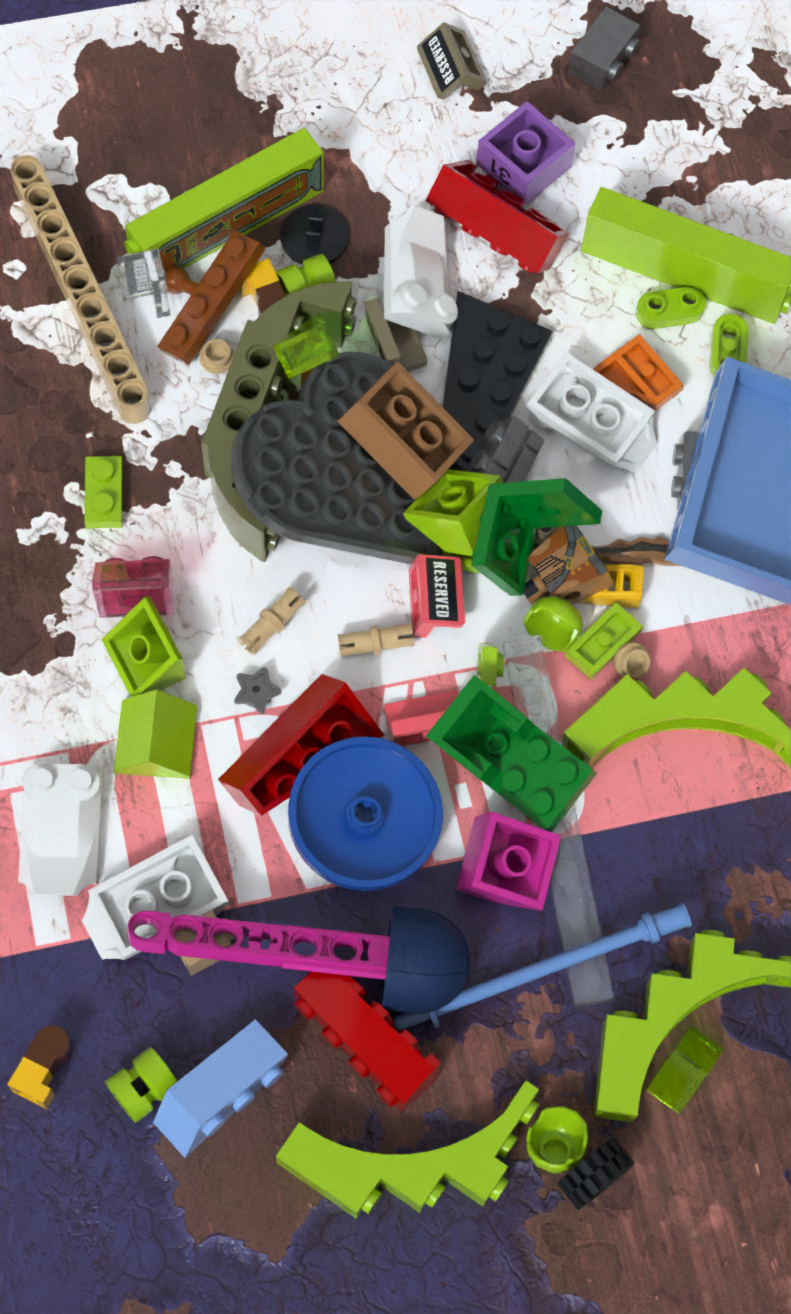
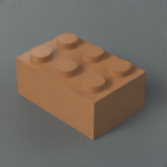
[337,361,474,500]

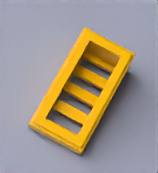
[577,564,644,609]

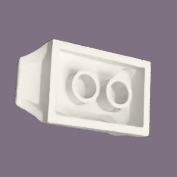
[384,205,458,339]
[525,352,657,473]
[18,763,104,896]
[82,835,230,960]

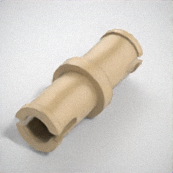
[237,587,306,656]
[337,622,415,658]

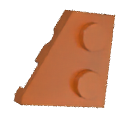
[593,334,684,411]

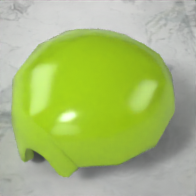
[523,596,583,652]
[526,1106,588,1174]

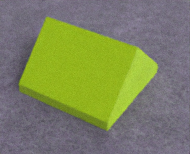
[101,596,186,697]
[114,689,197,779]

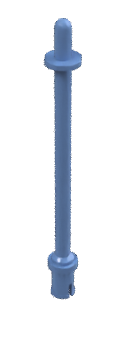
[392,902,692,1030]

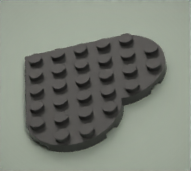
[230,351,437,564]

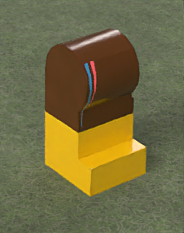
[239,258,286,317]
[7,1025,73,1110]

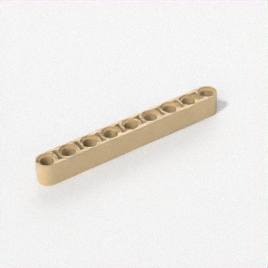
[10,155,151,424]

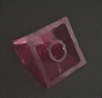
[92,556,174,618]

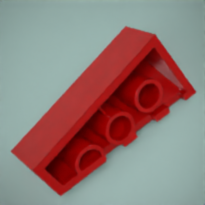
[425,160,569,274]
[218,674,385,816]
[293,972,441,1112]

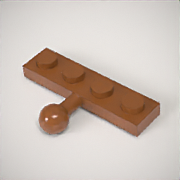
[157,230,266,366]

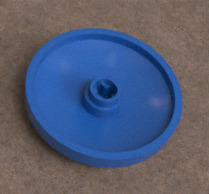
[287,737,443,891]

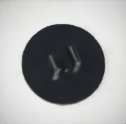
[280,205,349,265]

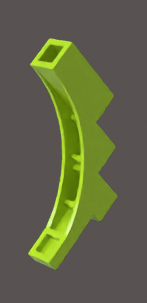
[560,668,791,768]
[593,930,791,1123]
[276,1080,540,1219]

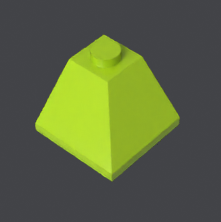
[403,469,503,556]

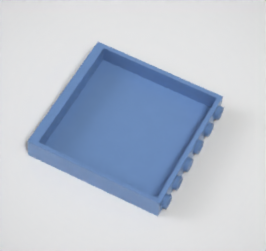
[664,357,791,605]

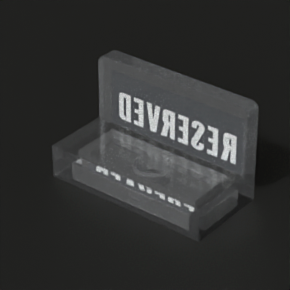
[116,249,171,318]

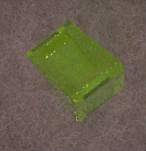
[273,313,340,379]
[646,1026,725,1114]

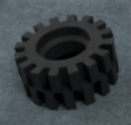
[557,1137,635,1210]

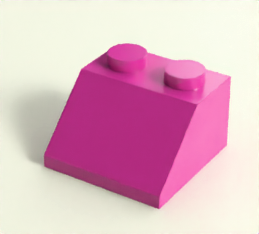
[455,811,561,911]

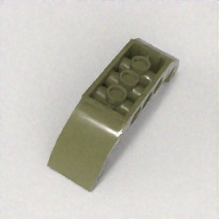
[201,281,357,562]

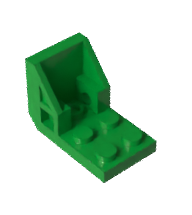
[426,675,597,832]

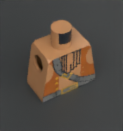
[523,526,615,605]

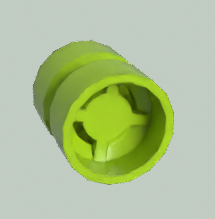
[275,253,336,295]
[104,1047,178,1124]

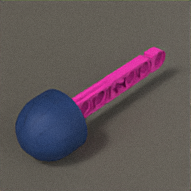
[128,906,470,1014]

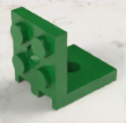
[471,478,603,596]

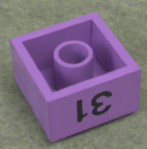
[476,101,576,206]

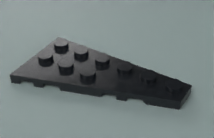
[443,290,553,472]

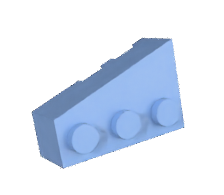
[153,1019,288,1158]

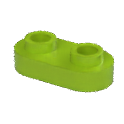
[635,287,706,329]
[709,314,748,376]

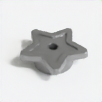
[234,667,282,714]

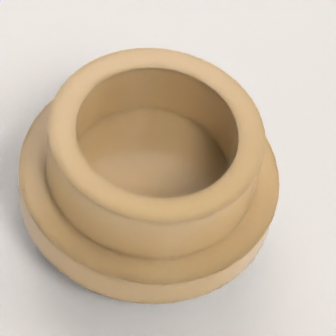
[199,339,235,374]
[613,642,650,679]

